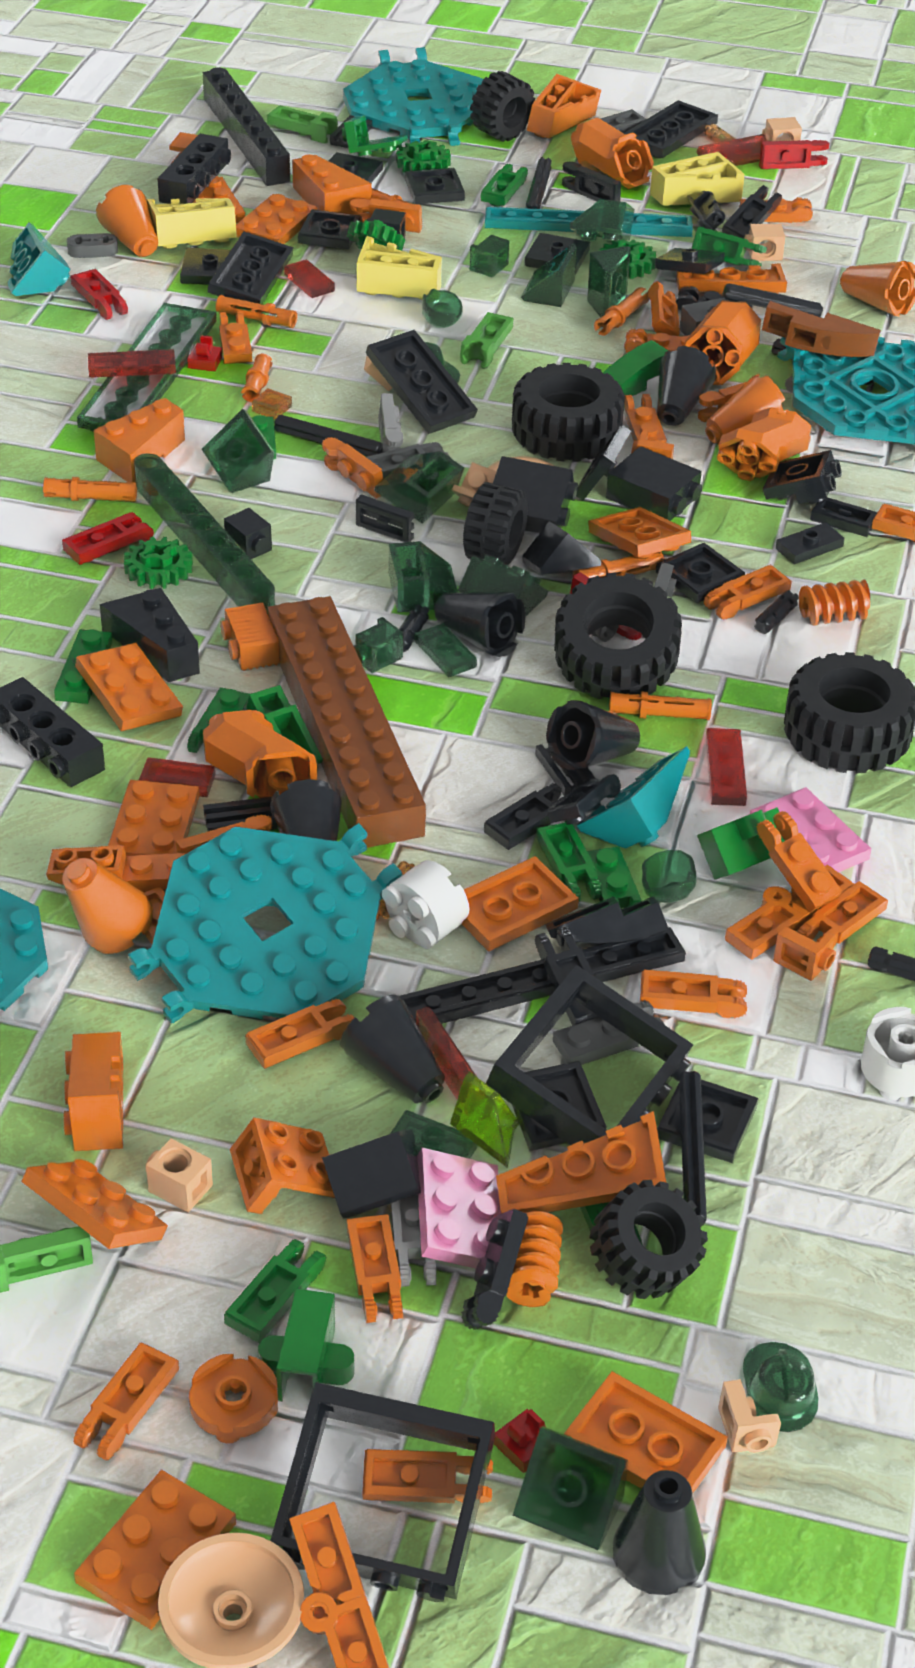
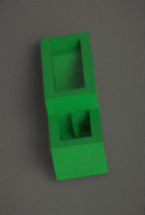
[603,340,668,397]
[246,685,323,764]

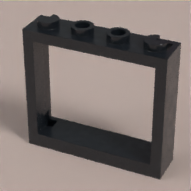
[485,965,694,1145]
[270,1382,495,1602]

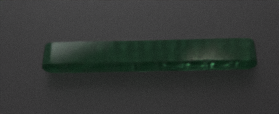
[134,453,275,614]

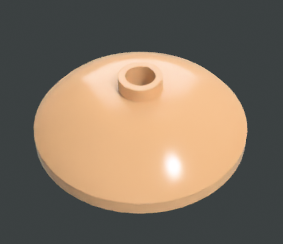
[158,1533,304,1668]

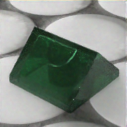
[521,244,577,307]
[587,246,631,317]
[201,409,275,493]
[512,1426,629,1550]

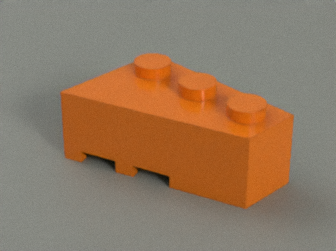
[527,74,601,139]
[292,154,372,214]
[94,398,185,483]
[64,1032,123,1151]

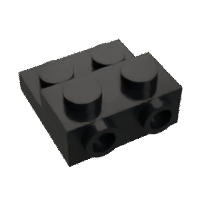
[763,450,842,504]

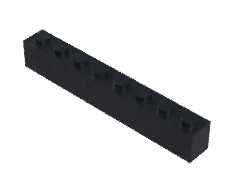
[202,67,290,186]

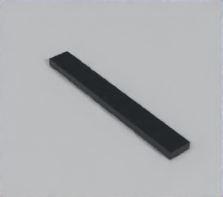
[399,927,686,1029]

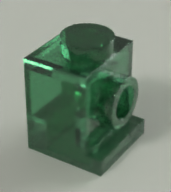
[469,235,510,277]
[353,617,403,673]

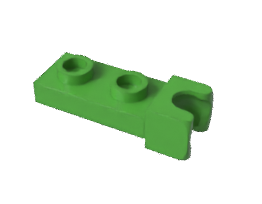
[267,105,338,143]
[460,312,514,369]
[0,1226,93,1293]

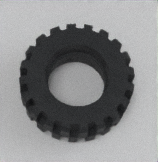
[512,363,625,462]
[554,573,682,699]
[784,652,915,774]

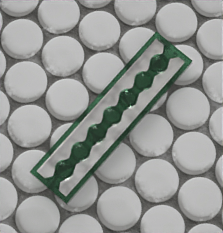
[77,302,217,432]

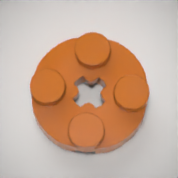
[189,1354,278,1444]

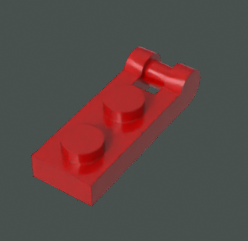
[62,512,154,565]

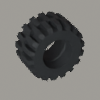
[470,71,535,142]
[463,482,528,568]
[589,1180,708,1299]

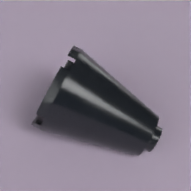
[657,346,716,426]
[434,592,526,657]
[546,700,640,770]
[270,779,342,841]
[340,994,445,1103]
[613,1470,706,1595]

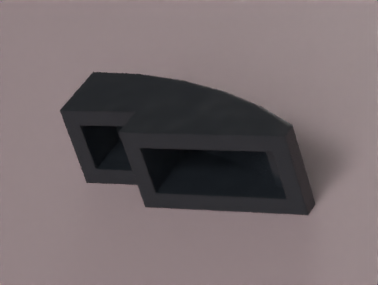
[545,896,669,943]

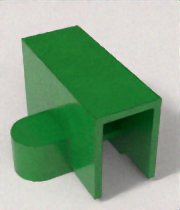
[697,807,785,880]
[258,1289,354,1402]

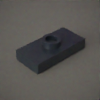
[776,522,845,564]

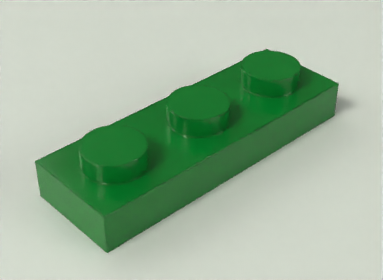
[54,629,113,704]

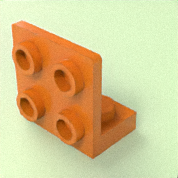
[230,1117,335,1214]

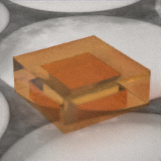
[252,388,292,419]

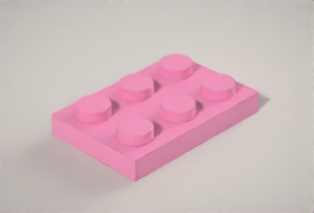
[750,787,871,872]
[417,1148,501,1269]

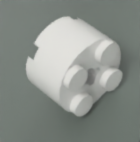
[382,860,469,949]
[861,1007,915,1100]

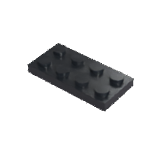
[624,100,718,158]
[208,231,294,304]
[366,329,478,434]

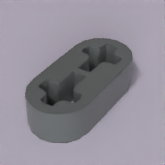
[67,233,118,258]

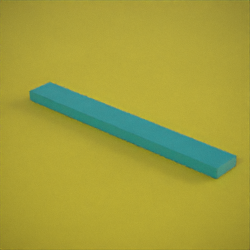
[485,207,693,237]

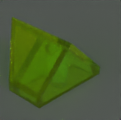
[450,1071,519,1168]

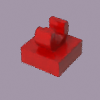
[187,335,222,372]
[494,1409,557,1473]

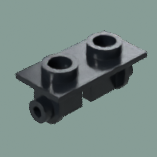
[687,191,725,231]

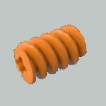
[799,579,870,626]
[506,1211,563,1307]

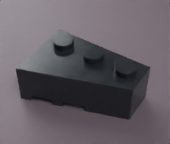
[100,588,200,682]

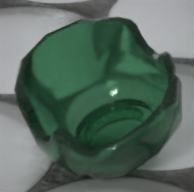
[422,288,463,328]
[642,850,697,903]

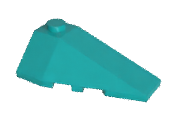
[8,222,71,296]
[577,746,690,849]

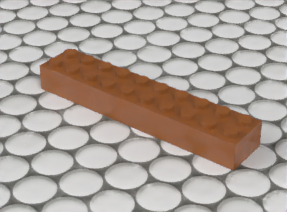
[267,596,426,848]

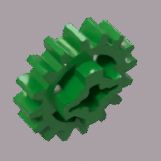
[396,140,451,173]
[347,219,405,251]
[598,239,656,279]
[124,537,193,589]

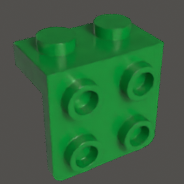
[342,115,407,156]

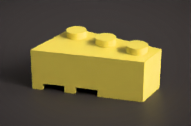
[650,152,745,206]
[147,198,237,249]
[357,236,442,300]

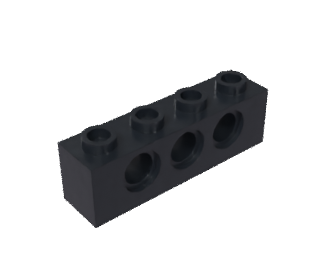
[157,133,231,204]
[0,677,105,787]

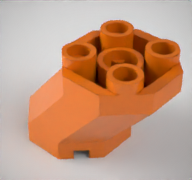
[571,117,654,189]
[685,300,761,385]
[717,407,811,481]
[203,710,317,798]

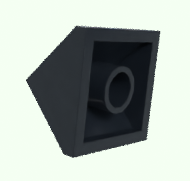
[522,521,601,575]
[322,1129,421,1219]

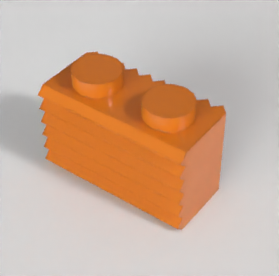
[220,603,280,671]

